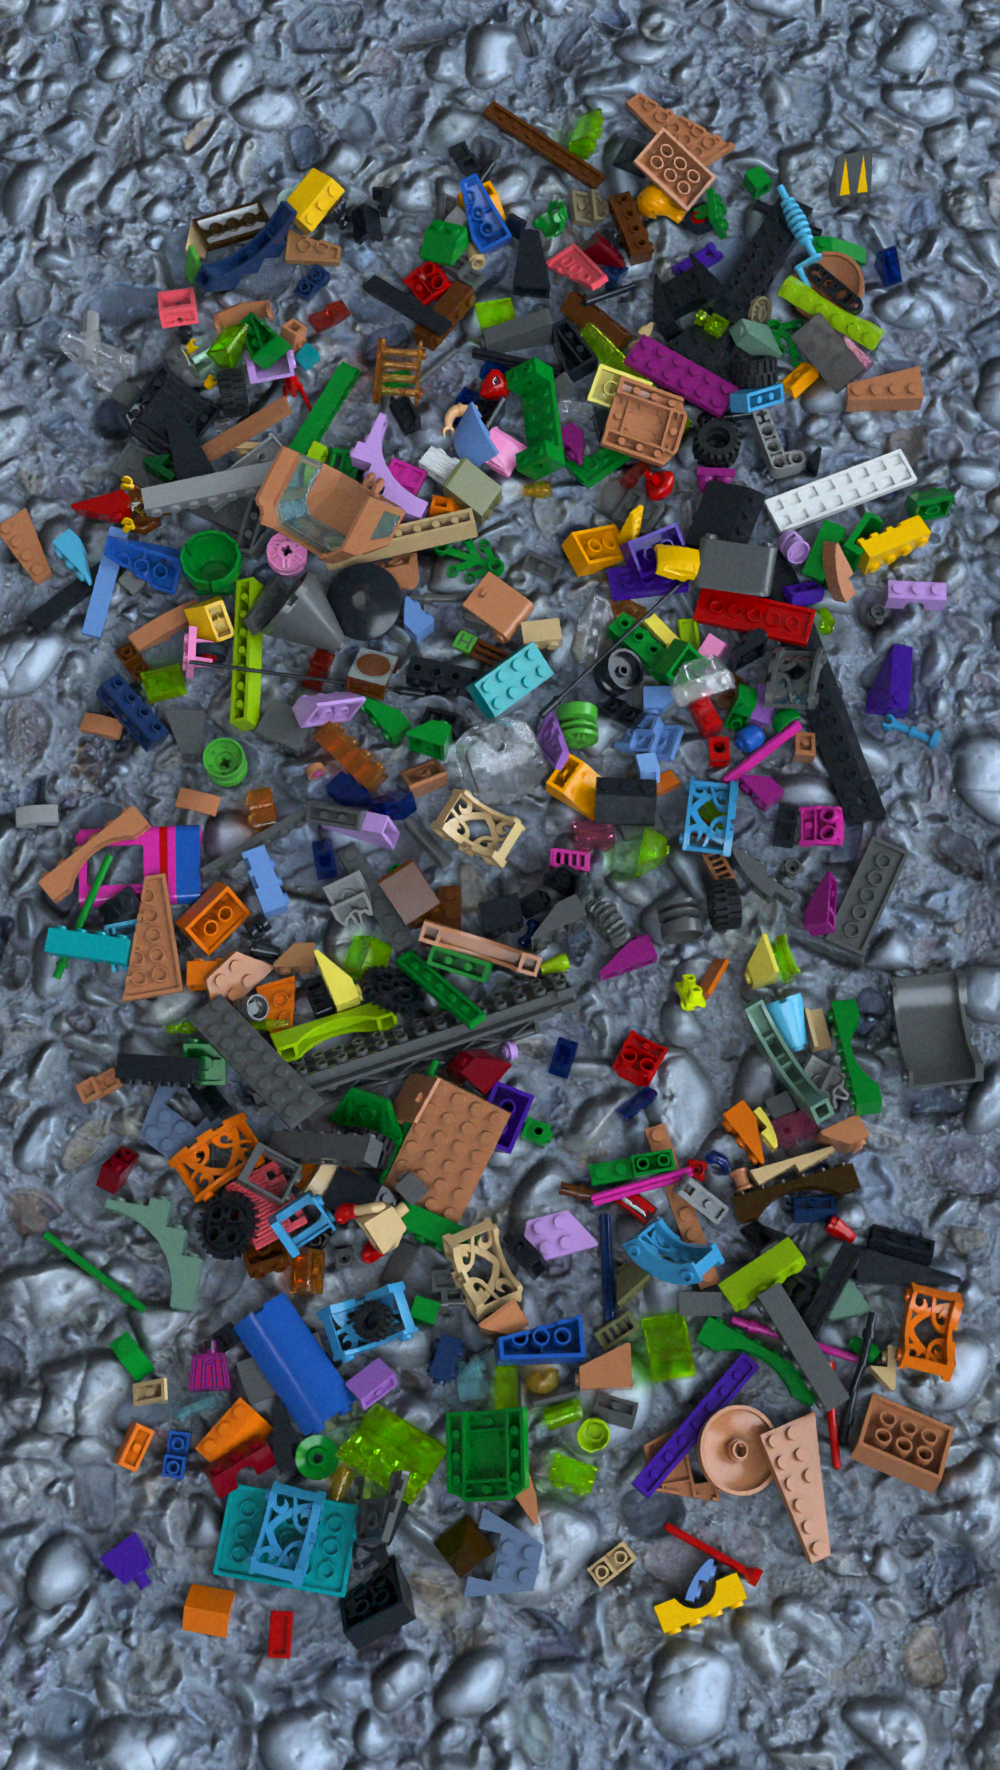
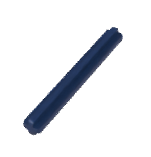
[599,1214,615,1321]

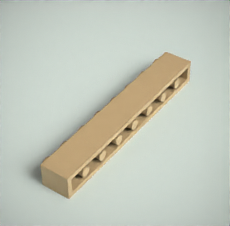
[321,508,478,571]

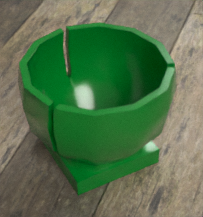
[180,530,243,596]

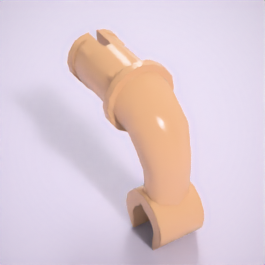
[440,402,478,437]

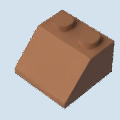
[815,1115,870,1154]

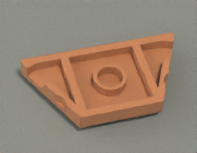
[204,950,274,1005]

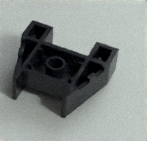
[653,253,732,342]

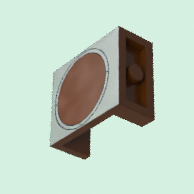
[346,647,398,701]

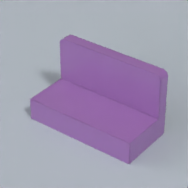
[345,1358,398,1411]

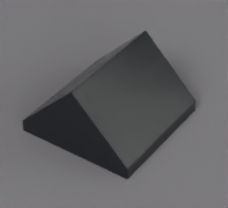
[477,397,506,432]

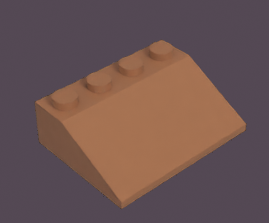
[632,127,716,213]
[850,1393,955,1494]

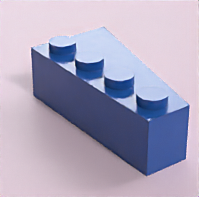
[494,1314,586,1366]

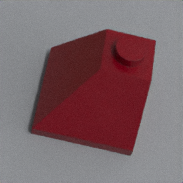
[582,231,626,268]
[448,1049,512,1095]

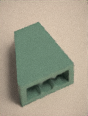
[729,318,783,360]
[815,1262,871,1322]

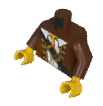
[120,476,172,535]

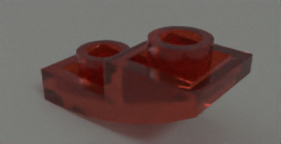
[302,649,335,692]

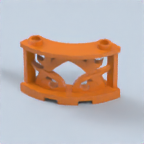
[168,1112,266,1203]
[895,1282,964,1382]

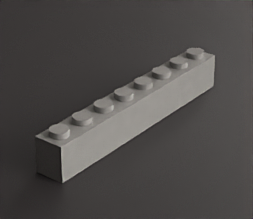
[141,460,298,517]

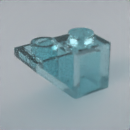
[456,1354,489,1402]

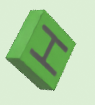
[452,630,478,656]

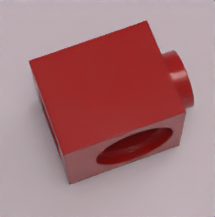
[707,735,730,767]

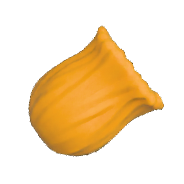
[636,184,686,224]

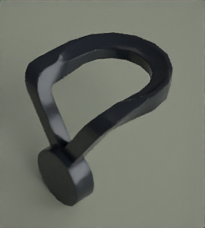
[352,1541,388,1571]

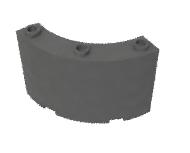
[885,969,984,1090]

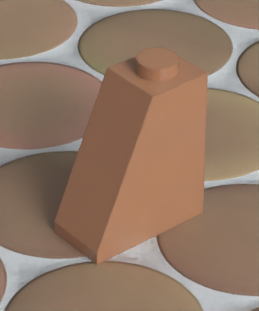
[575,1343,633,1391]

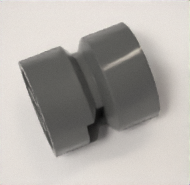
[232,994,269,1023]

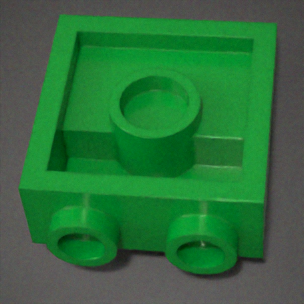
[183,1038,227,1085]

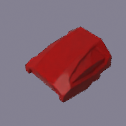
[402,261,453,306]
[612,1030,669,1086]

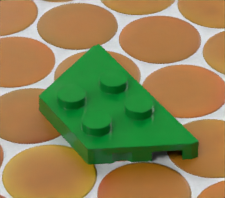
[329,1087,404,1145]

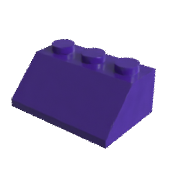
[619,522,686,579]
[487,1081,535,1154]

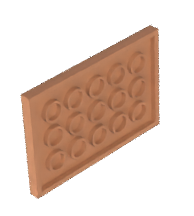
[383,1076,512,1224]

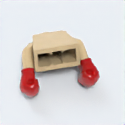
[334,1201,409,1264]

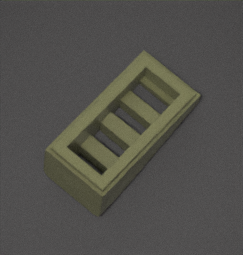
[593,1310,642,1352]

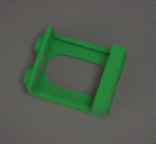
[842,512,883,573]

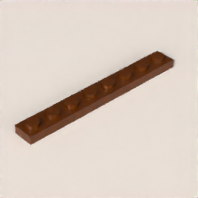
[482,101,606,190]

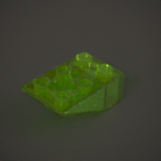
[641,1314,696,1385]

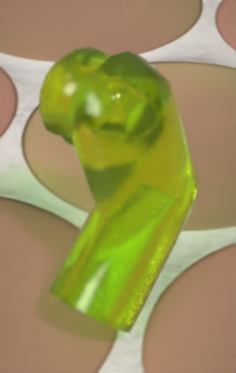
[818,607,836,635]

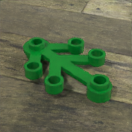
[765,319,804,367]
[434,538,505,585]

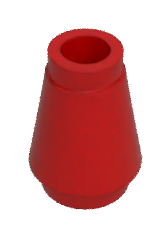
[824,1216,857,1244]

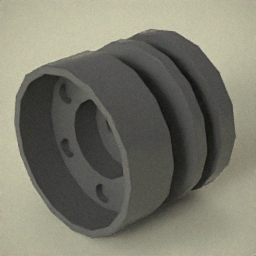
[657,897,704,944]

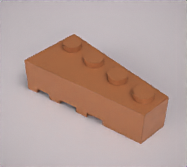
[844,366,923,412]

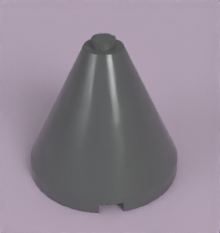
[261,570,346,652]

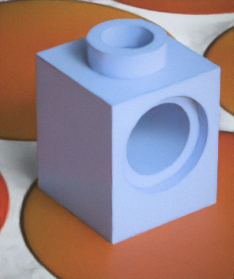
[636,752,660,783]

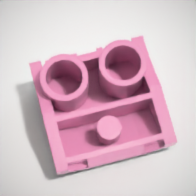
[484,426,527,479]

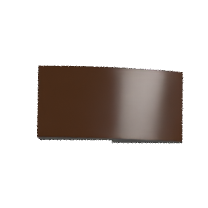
[114,642,155,684]

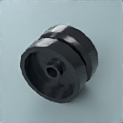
[593,648,644,697]

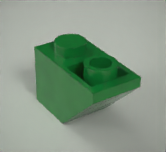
[724,683,758,731]

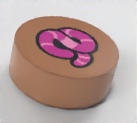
[305,762,326,780]

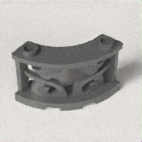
[764,646,827,709]

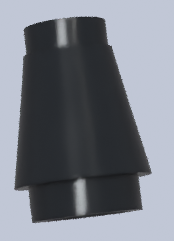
[249,939,280,959]

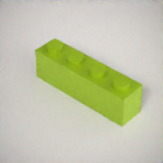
[718,1237,806,1312]

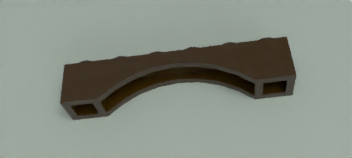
[730,1162,861,1226]

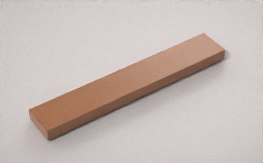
[201,396,292,463]

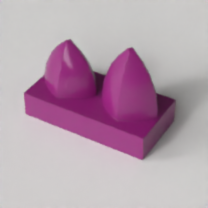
[695,467,735,494]

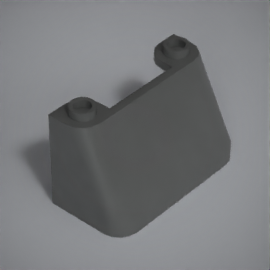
[692,533,778,597]

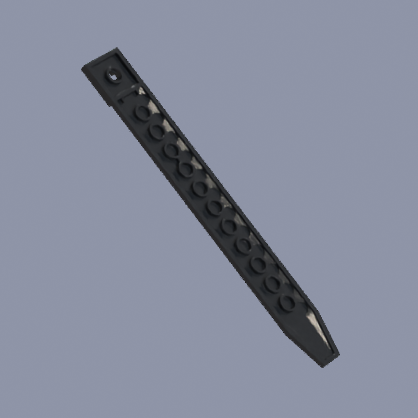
[764,544,886,827]

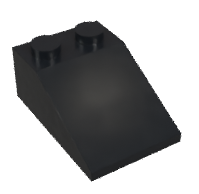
[322,1166,400,1225]

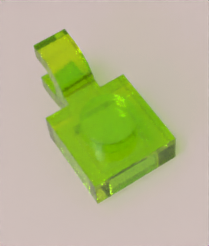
[694,309,730,339]

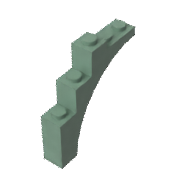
[741,997,835,1124]
[105,1196,205,1313]

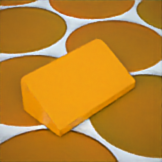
[780,362,819,399]

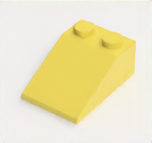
[586,364,653,409]
[314,949,364,1013]

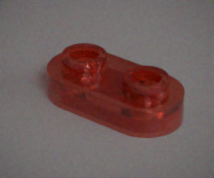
[620,460,651,490]

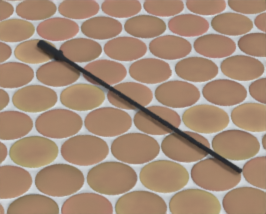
[538,581,684,719]
[189,660,425,698]

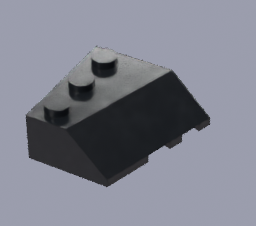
[339,1555,416,1650]

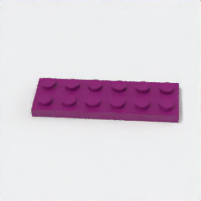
[624,334,740,419]

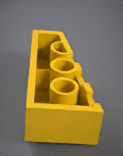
[856,515,931,575]

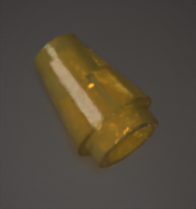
[524,480,552,499]
[330,1466,355,1502]

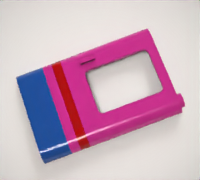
[75,825,202,908]

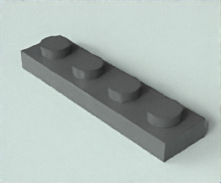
[243,574,288,635]

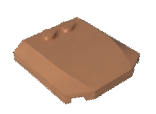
[600,376,687,468]

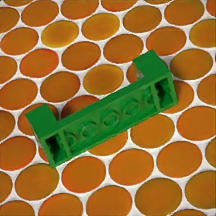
[505,357,566,481]

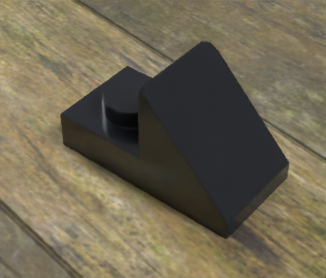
[98,885,141,924]

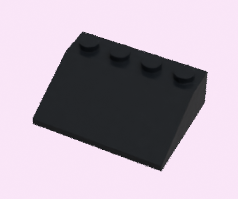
[685,480,766,550]

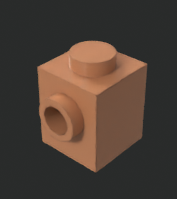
[280,318,307,353]

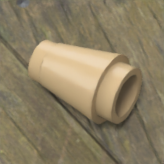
[466,242,485,270]

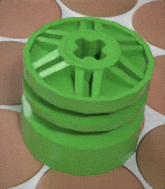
[556,701,599,749]
[202,737,248,787]

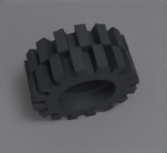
[352,1300,395,1342]

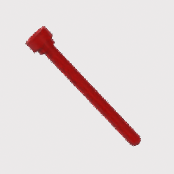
[827,1361,841,1470]
[663,1523,763,1587]

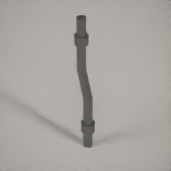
[409,590,526,604]

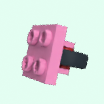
[182,626,227,679]

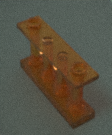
[373,337,426,407]

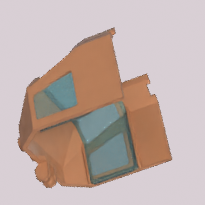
[255,445,406,564]

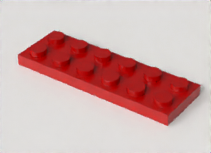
[693,588,816,647]

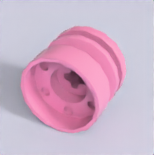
[266,533,307,578]

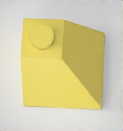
[743,934,779,990]

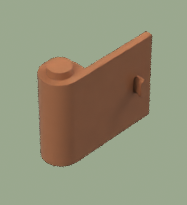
[462,571,534,644]
[392,1072,441,1127]

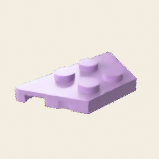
[518,1210,598,1268]

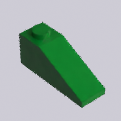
[812,236,866,266]

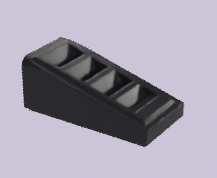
[420,707,465,738]
[302,976,335,1020]

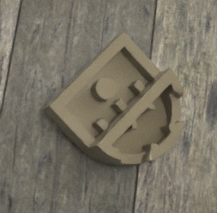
[569,189,609,228]

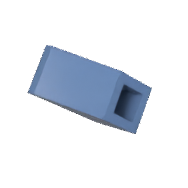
[404,596,434,644]

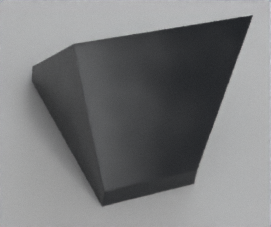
[740,1220,793,1258]

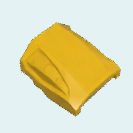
[654,544,700,582]

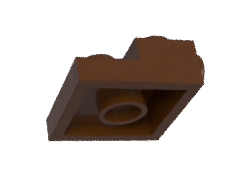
[242,1239,291,1280]

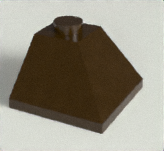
[433,1515,495,1580]

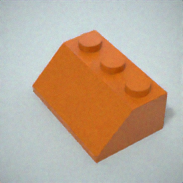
[175,881,251,956]
[195,1397,273,1463]

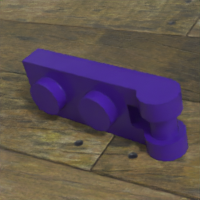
[671,242,723,276]

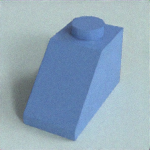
[642,686,682,716]

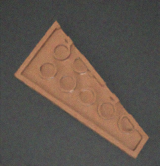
[122,873,184,1003]

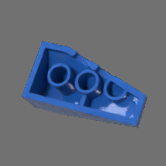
[460,173,512,254]
[104,536,182,595]

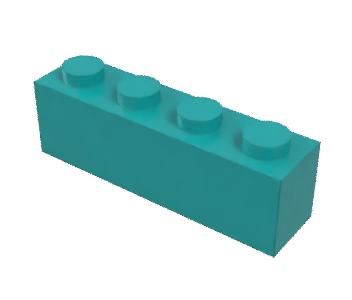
[44,925,132,967]

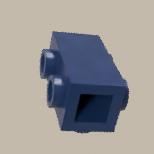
[426,1334,465,1387]

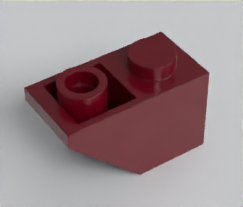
[96,1146,140,1194]

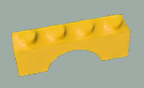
[652,1572,747,1636]

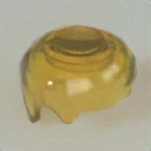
[525,1368,559,1394]

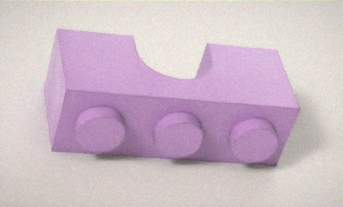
[884,580,947,611]

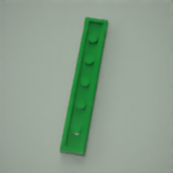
[395,950,487,1030]

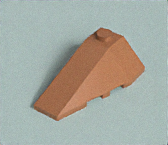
[374,552,419,590]

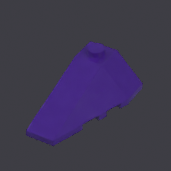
[865,644,913,719]

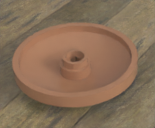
[793,251,865,320]
[697,1405,774,1496]

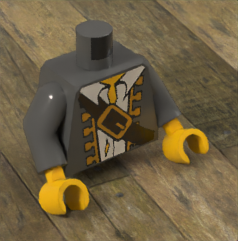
[164,339,217,390]

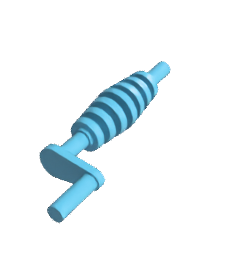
[777,184,823,288]

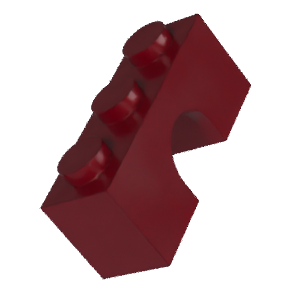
[202,1433,277,1499]

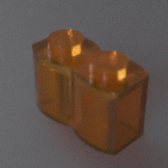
[244,787,278,833]

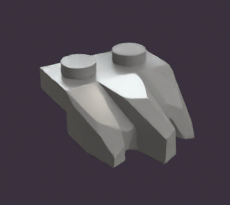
[322,869,374,926]
[802,1055,849,1109]

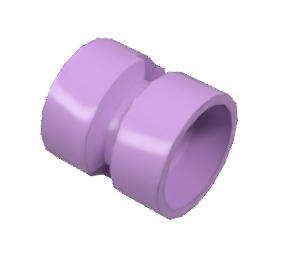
[777,530,810,564]

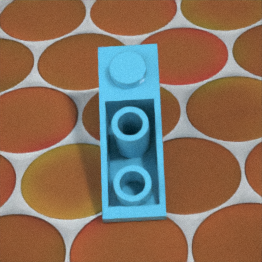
[52,528,93,586]

